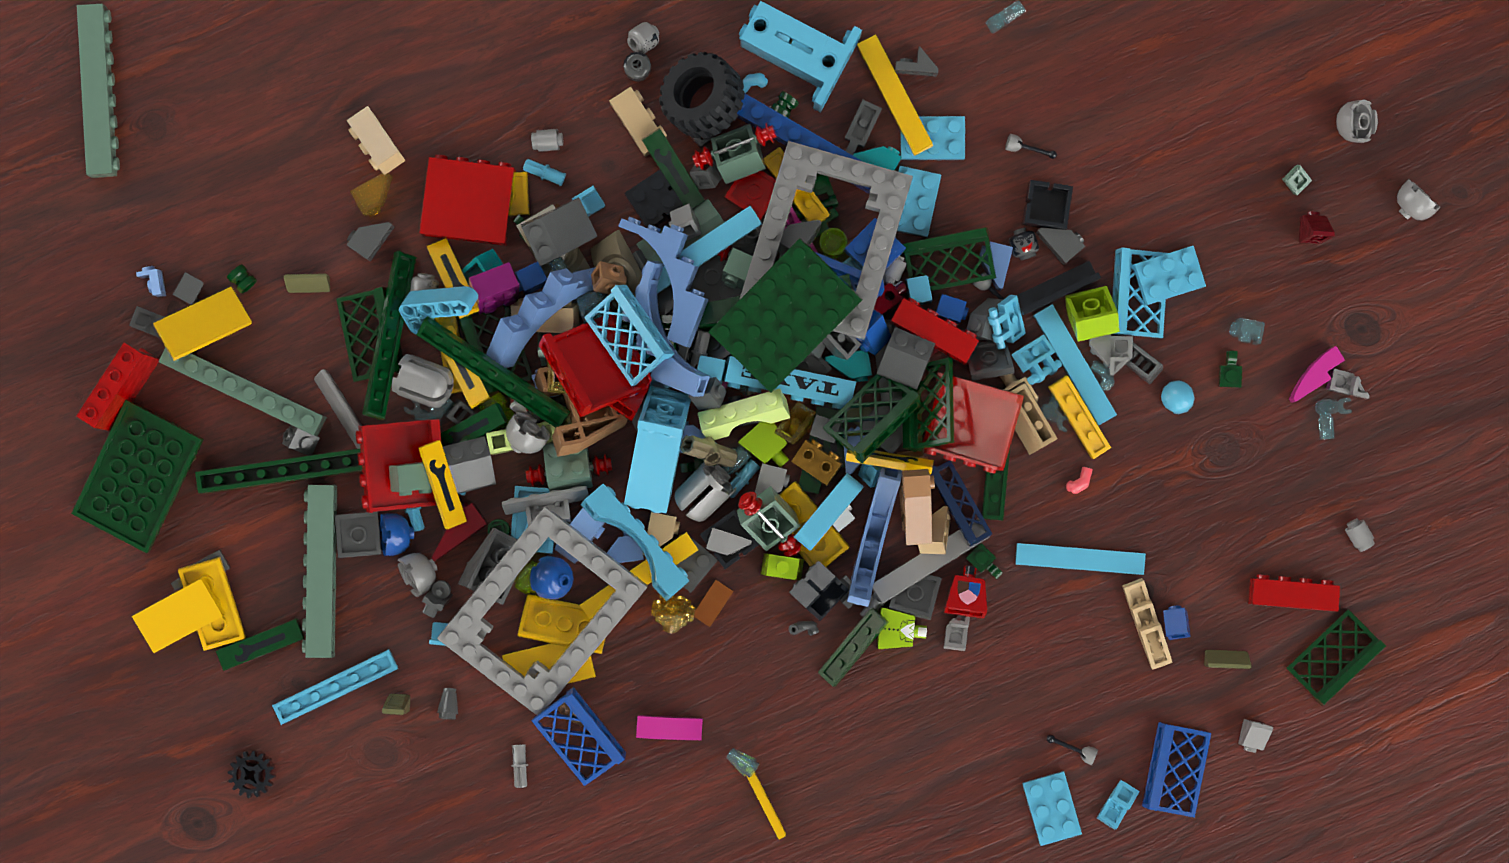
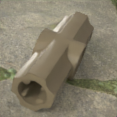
[680,435,738,467]

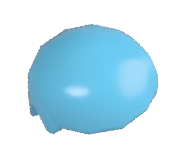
[1161,380,1195,414]

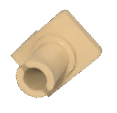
[1000,374,1038,402]

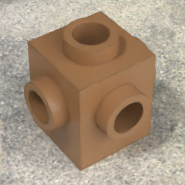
[591,261,627,294]

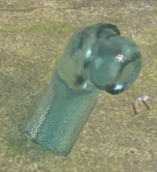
[1090,360,1115,391]

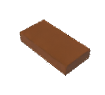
[692,580,734,627]

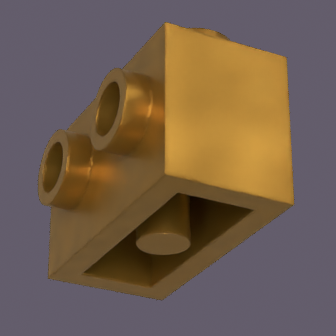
[791,439,843,485]

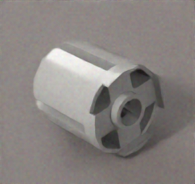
[392,354,454,408]
[674,462,736,522]

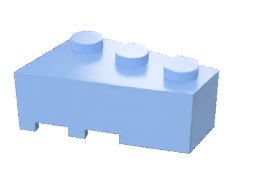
[555,508,605,564]

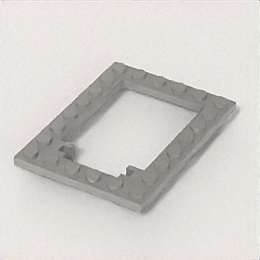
[739,141,913,340]
[437,505,648,715]

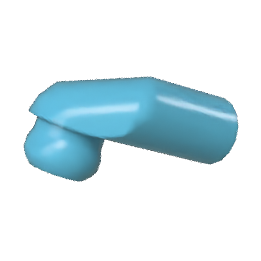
[742,73,768,94]

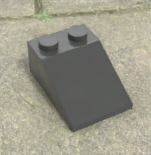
[521,197,597,266]
[458,528,517,605]

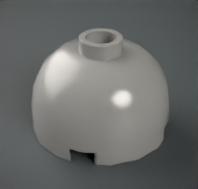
[1336,100,1378,143]
[1397,179,1440,220]
[506,412,550,454]
[397,553,437,597]

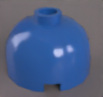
[380,513,414,556]
[530,556,574,600]

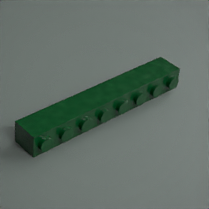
[195,449,362,494]

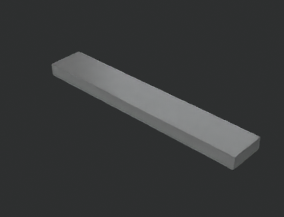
[872,519,989,604]

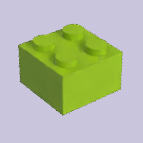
[1065,286,1120,342]

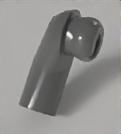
[789,621,819,636]

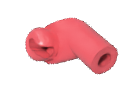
[1066,467,1093,494]

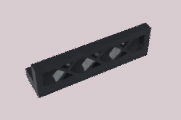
[1017,260,1101,316]

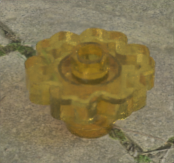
[651,595,695,633]

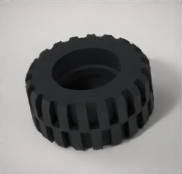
[659,52,745,138]

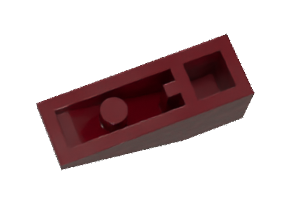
[1299,211,1335,244]
[432,502,488,561]

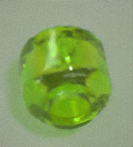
[514,561,538,595]

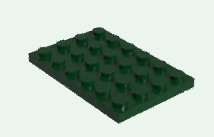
[709,238,863,393]
[71,399,204,553]

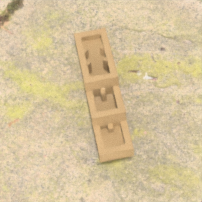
[1122,578,1172,670]

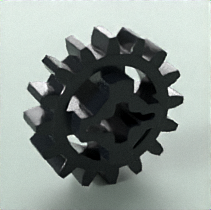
[228,750,276,798]

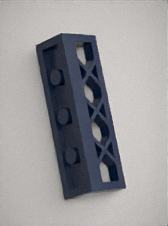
[930,460,993,547]

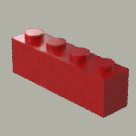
[890,298,979,365]
[1248,575,1340,611]

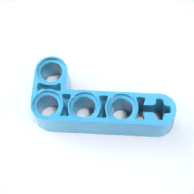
[399,286,478,335]
[794,473,864,551]

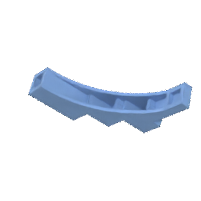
[619,217,709,348]
[622,260,710,397]
[486,267,596,368]
[847,467,903,607]

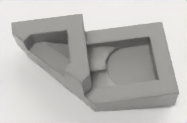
[1089,334,1111,367]
[1110,336,1133,375]
[1326,368,1369,399]
[706,528,752,556]
[944,615,970,651]

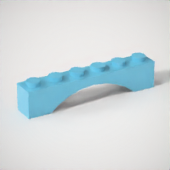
[580,484,689,601]

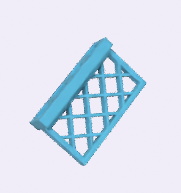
[1111,248,1168,338]
[584,285,674,386]

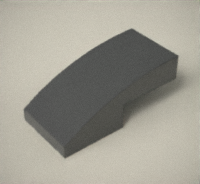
[129,306,165,338]

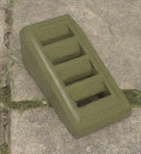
[382,694,410,715]

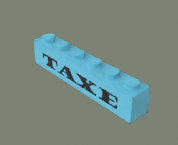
[723,356,856,409]

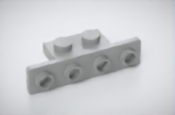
[502,486,589,526]

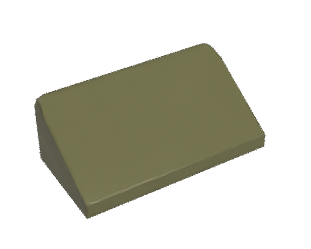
[284,274,330,293]
[1204,650,1251,669]

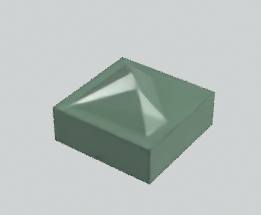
[1282,165,1312,195]

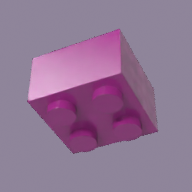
[469,262,519,314]

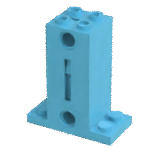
[739,1,862,113]
[624,386,691,513]

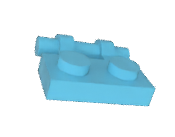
[988,295,1026,349]
[1012,335,1062,385]

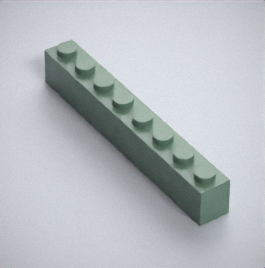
[77,4,120,178]
[158,347,327,436]
[302,485,337,658]

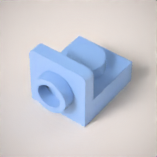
[136,266,166,297]

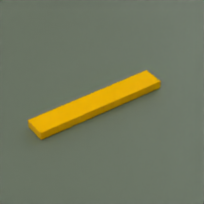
[857,35,933,156]
[580,532,699,620]

